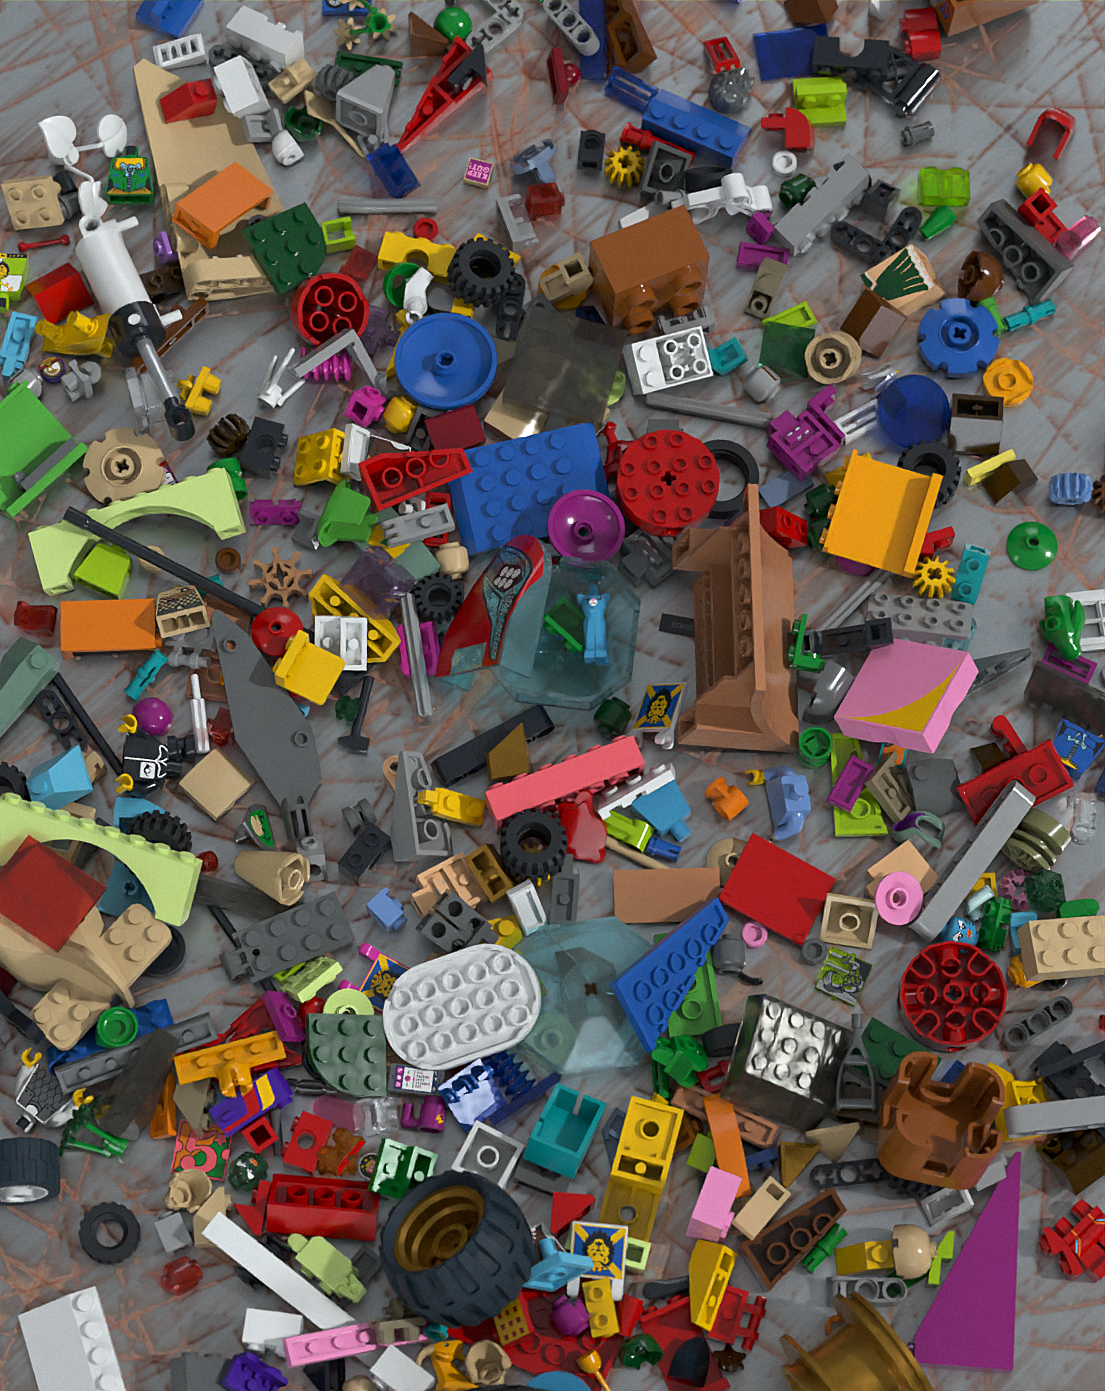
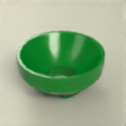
[383,261,420,308]

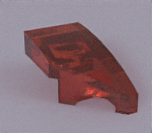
[338,245,378,282]

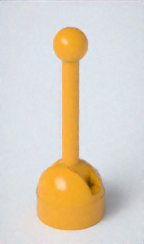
[576,1349,611,1391]

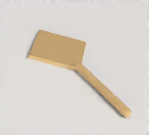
[303,90,364,158]

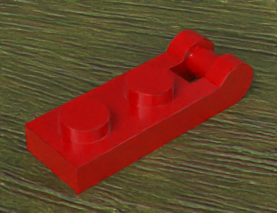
[990,715,1027,759]

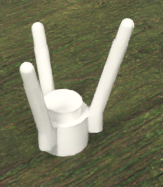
[256,348,306,409]

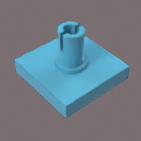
[98,861,155,919]
[523,1238,594,1292]

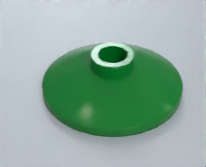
[1006,521,1058,571]

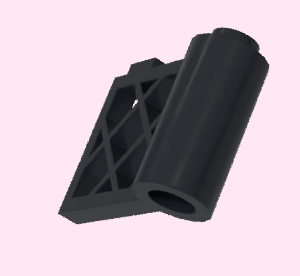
[852,46,941,116]

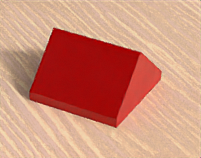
[24,262,94,325]
[550,1191,596,1240]

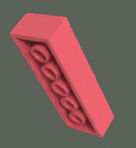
[485,735,645,835]

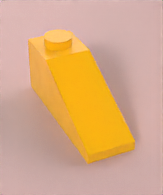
[689,1239,738,1331]

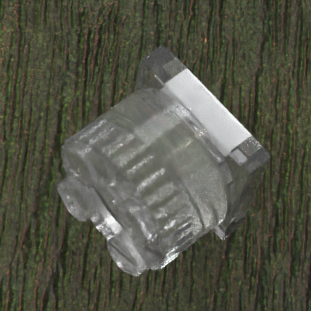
[125,367,181,435]

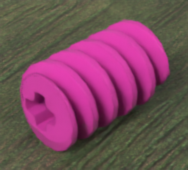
[300,347,352,381]

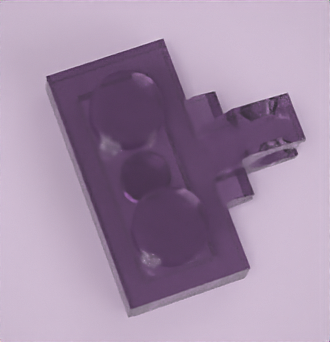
[359,304,401,358]

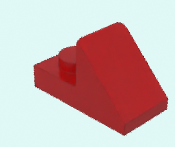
[233,1180,271,1240]

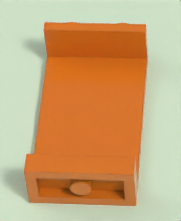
[172,162,273,250]
[60,598,162,659]

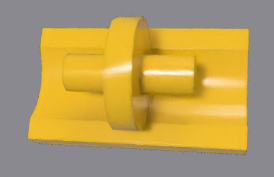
[176,366,222,417]

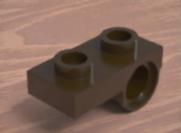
[139,263,185,305]

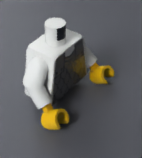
[14,1047,93,1134]

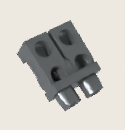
[415,889,499,954]

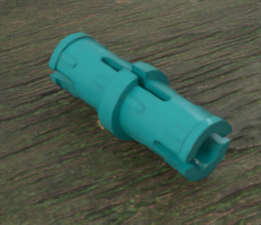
[1003,298,1056,332]
[123,649,168,700]

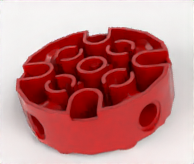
[615,429,720,537]
[897,941,1007,1053]

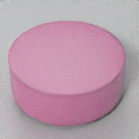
[740,921,768,949]

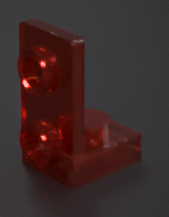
[206,707,236,747]

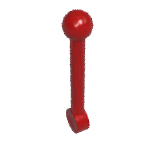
[18,234,70,252]

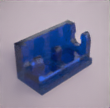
[366,143,421,199]

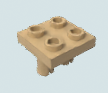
[1,174,64,230]

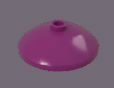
[547,489,625,566]

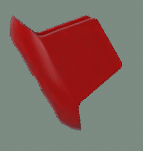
[1026,107,1076,160]

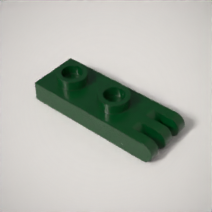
[334,51,403,88]

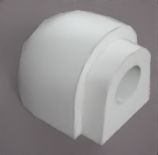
[272,128,304,165]

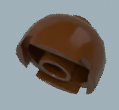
[958,251,1004,302]

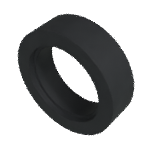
[703,439,759,520]

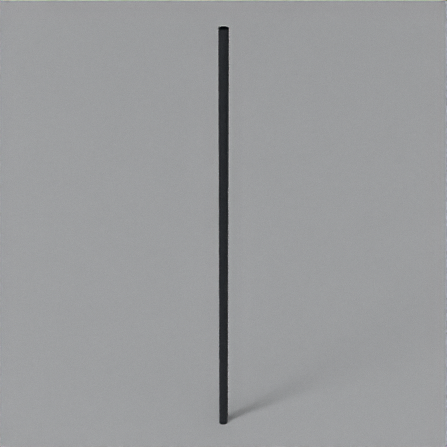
[52,672,306,1047]

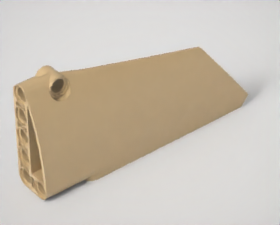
[133,58,285,302]

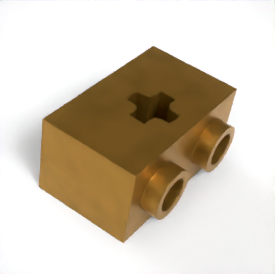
[464,843,518,903]

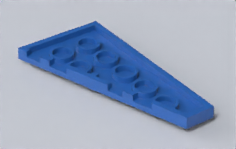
[609,897,729,1052]

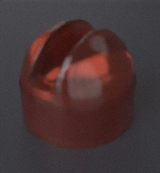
[196,851,218,873]

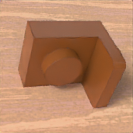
[673,1116,705,1155]

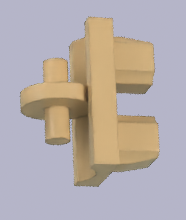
[268,57,318,104]

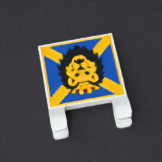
[626,682,689,750]
[567,1221,628,1301]

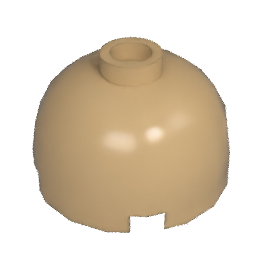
[893,1224,937,1280]

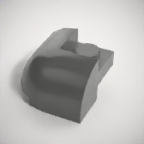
[802,660,854,725]

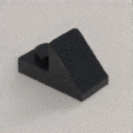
[447,43,489,94]

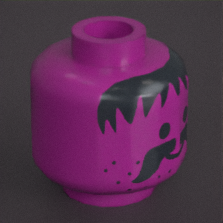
[550,1295,590,1337]

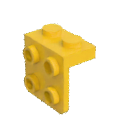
[273,630,345,705]

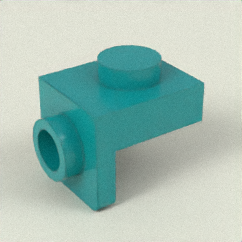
[707,337,749,375]

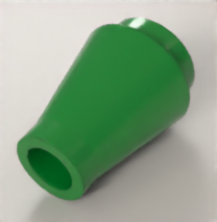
[919,204,957,240]

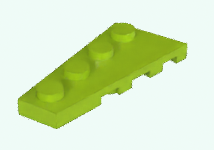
[830,733,888,837]

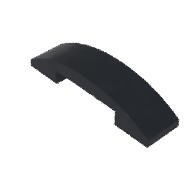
[788,617,894,658]

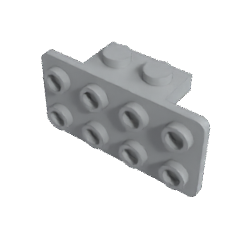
[866,592,973,647]

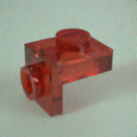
[14,601,58,634]

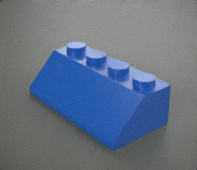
[641,89,752,169]

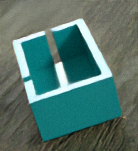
[523,1083,607,1179]

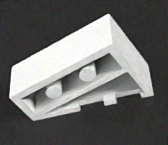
[226,5,305,74]

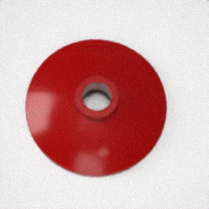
[251,607,303,657]

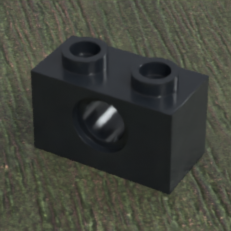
[240,417,289,480]
[338,822,392,887]

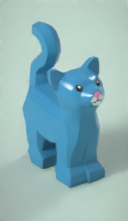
[577,584,610,665]

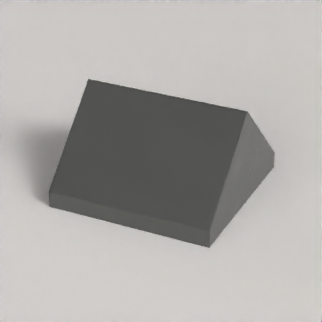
[639,140,692,197]

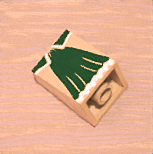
[860,244,948,315]

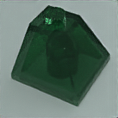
[757,321,816,379]

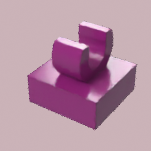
[745,211,778,245]

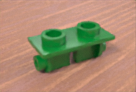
[976,896,1013,953]

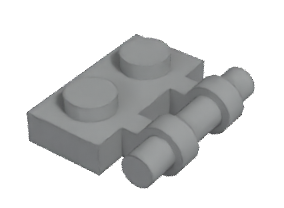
[163,624,217,669]

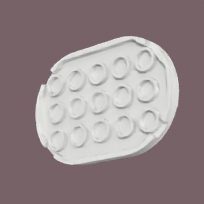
[383,944,541,1071]

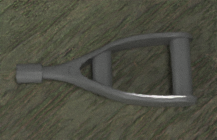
[836,1014,877,1111]

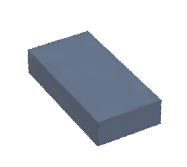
[758,470,814,508]

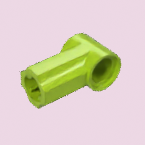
[604,810,655,853]

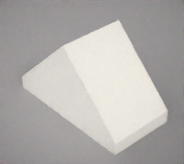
[920,1188,974,1226]

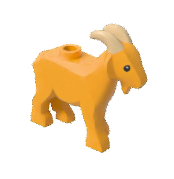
[415,1340,480,1391]

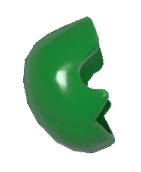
[433,7,472,45]

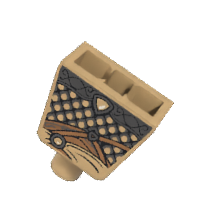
[156,584,210,638]

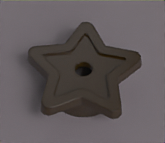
[712,1344,747,1372]

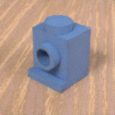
[366,887,408,933]

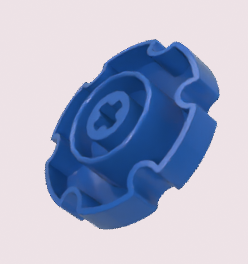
[917,298,999,378]

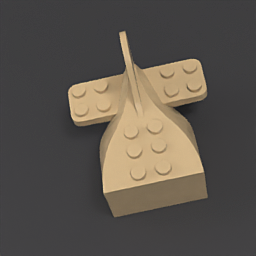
[0,845,172,1051]

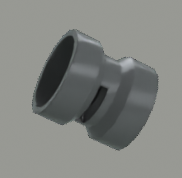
[341,798,377,833]

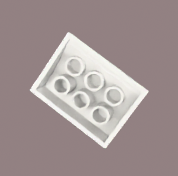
[18,1286,127,1391]

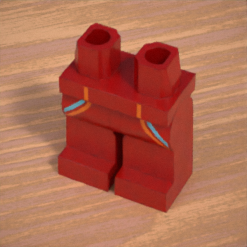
[1052,1199,1105,1283]

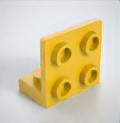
[293,428,351,486]

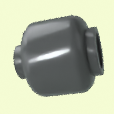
[712,934,747,975]

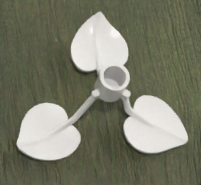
[38,114,127,217]

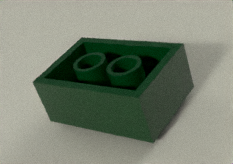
[845,1017,942,1088]

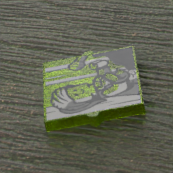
[814,947,873,1007]

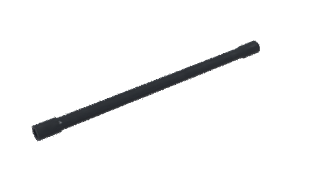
[63,506,315,645]

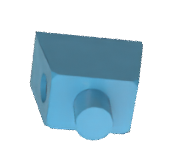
[630,780,692,843]

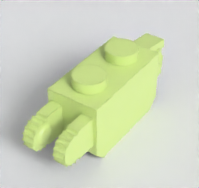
[287,1233,367,1303]

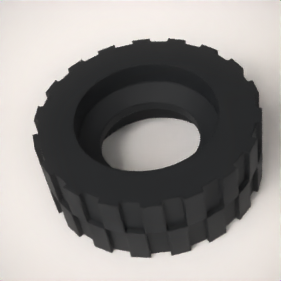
[78,1202,141,1265]

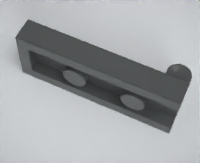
[12,437,78,494]

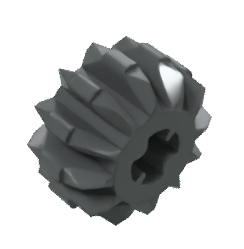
[315,64,356,103]

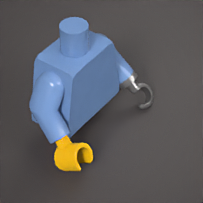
[745,766,811,843]

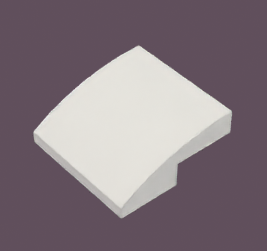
[315,615,367,670]

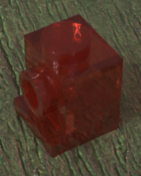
[525,182,565,221]

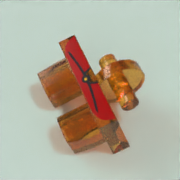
[316,1128,366,1177]

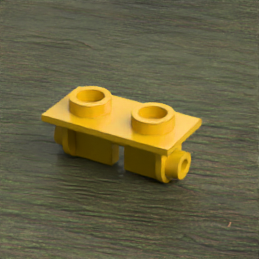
[582,1277,619,1338]

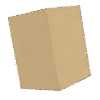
[819,893,878,949]

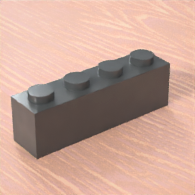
[977,199,1075,305]

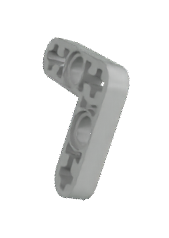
[466,0,524,54]

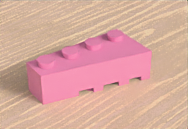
[685,1166,742,1243]

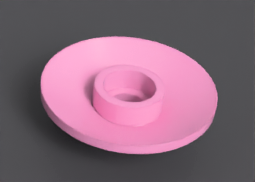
[874,871,923,925]

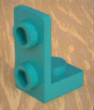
[951,543,991,604]

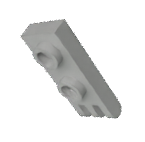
[380,503,455,548]

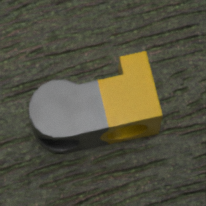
[427,289,475,319]

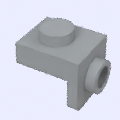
[241,108,283,142]

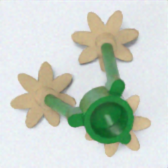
[332,0,398,50]

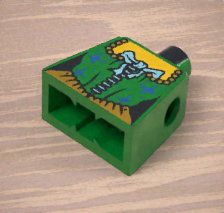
[105,145,155,205]

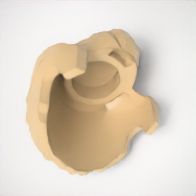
[164,1169,212,1214]
[465,1340,511,1386]

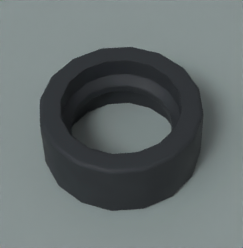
[685,167,732,193]
[701,1022,756,1058]

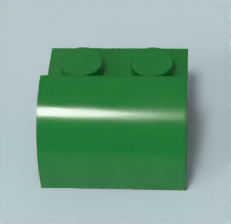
[367,1138,438,1203]

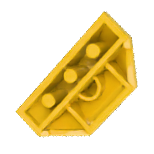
[308,574,401,663]

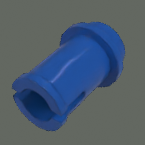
[646,836,682,862]

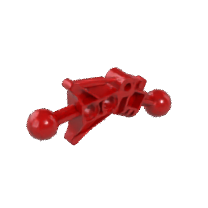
[142,993,326,1083]

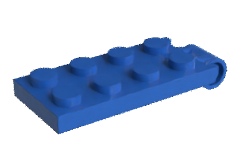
[45,998,174,1077]

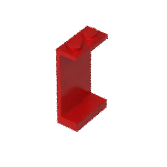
[638,1295,731,1391]

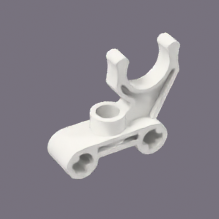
[671,173,773,225]

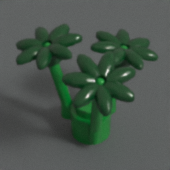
[59,1095,129,1158]

